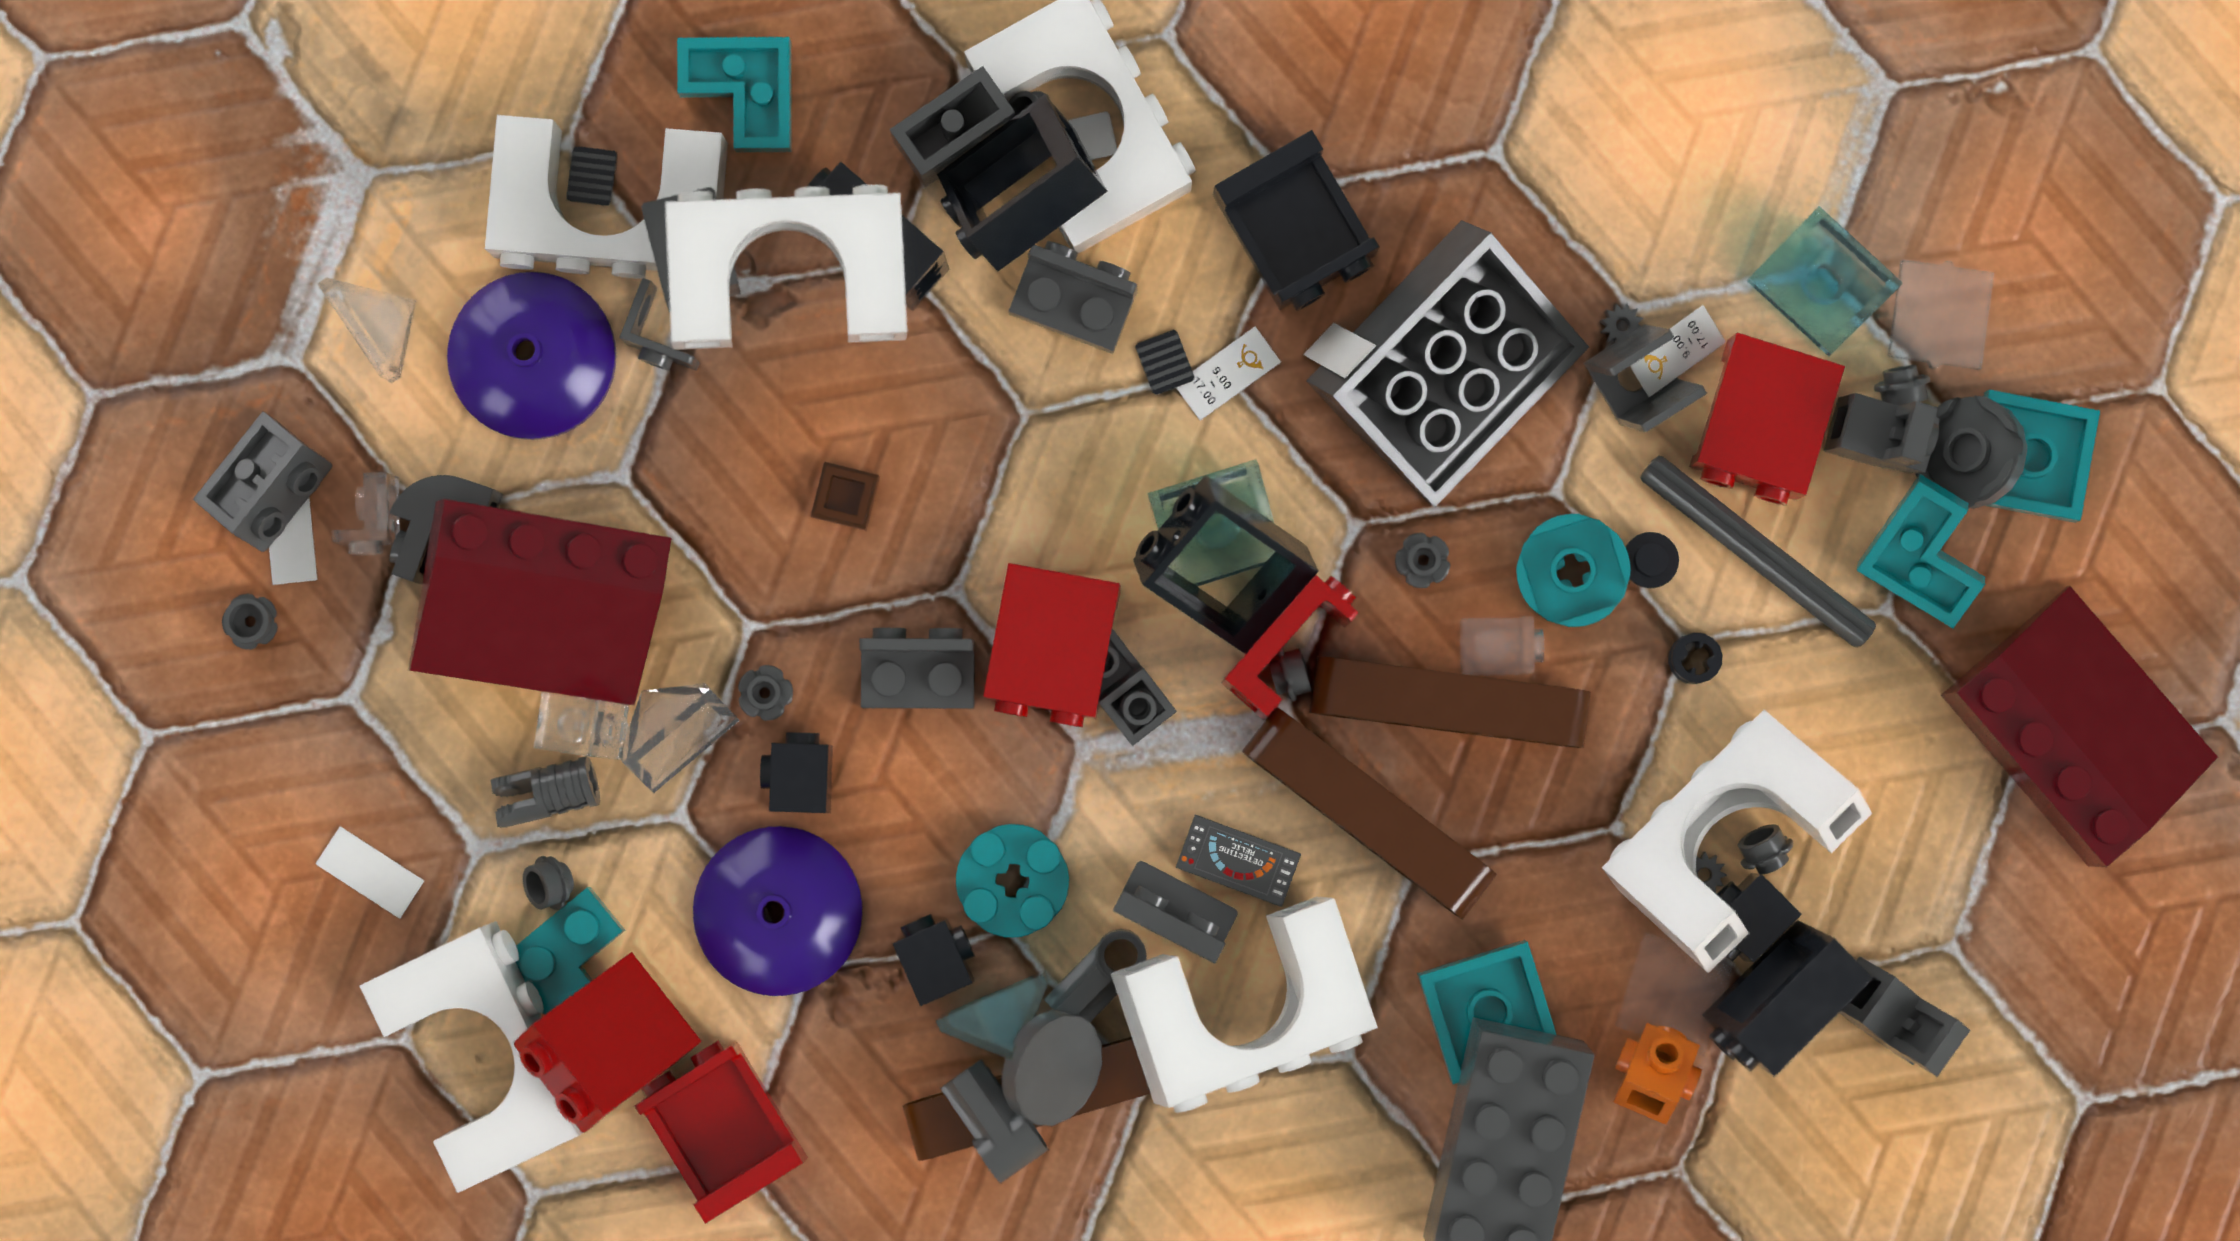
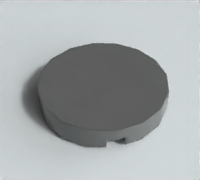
[1916,395,2028,509]
[1002,1009,1102,1126]

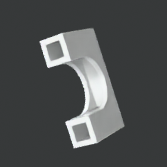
[964,0,1196,254]
[485,115,728,279]
[665,185,907,350]
[1602,710,1872,973]
[1110,897,1378,1113]
[359,921,582,1193]

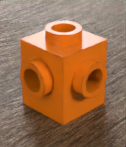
[1613,1023,1702,1125]

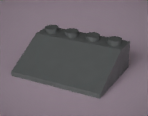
[1306,220,1589,507]

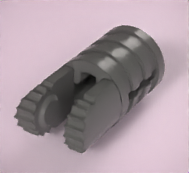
[491,756,600,828]

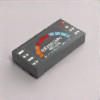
[1176,815,1301,907]

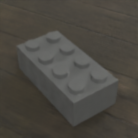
[1423,1017,1595,1241]

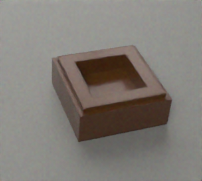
[811,462,880,531]

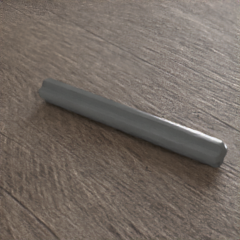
[1641,456,1876,647]

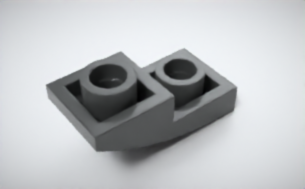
[1099,629,1177,746]

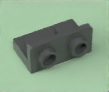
[1008,241,1137,354]
[193,411,332,552]
[859,628,975,709]
[1113,861,1238,964]

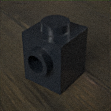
[760,732,833,813]
[1716,873,1802,963]
[893,914,975,1007]

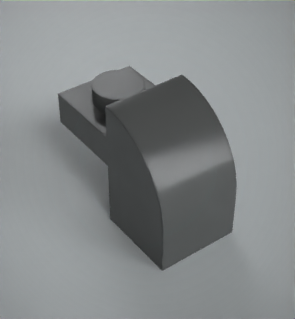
[1824,393,1940,473]
[389,475,503,585]
[1839,956,1970,1077]

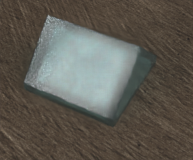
[1747,206,1903,356]
[1147,459,1275,586]
[936,970,1049,1060]

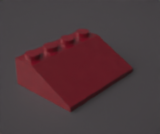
[408,499,672,706]
[1941,586,2218,867]

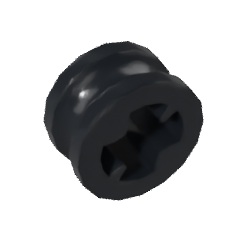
[1668,633,1723,684]

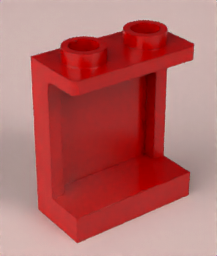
[1689,332,1845,505]
[983,563,1121,728]
[1221,575,1359,720]
[514,952,702,1133]
[635,1040,808,1224]

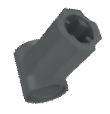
[1044,929,1147,1023]
[940,1059,1049,1183]

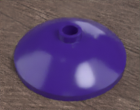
[447,272,616,440]
[693,826,863,996]

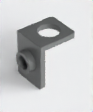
[619,278,700,371]

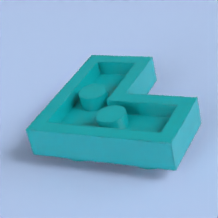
[677,37,792,152]
[1856,474,1986,628]
[516,887,625,1015]

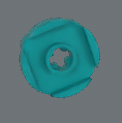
[1516,514,1631,627]
[956,824,1069,938]

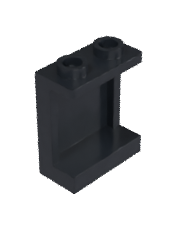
[1213,130,1380,311]

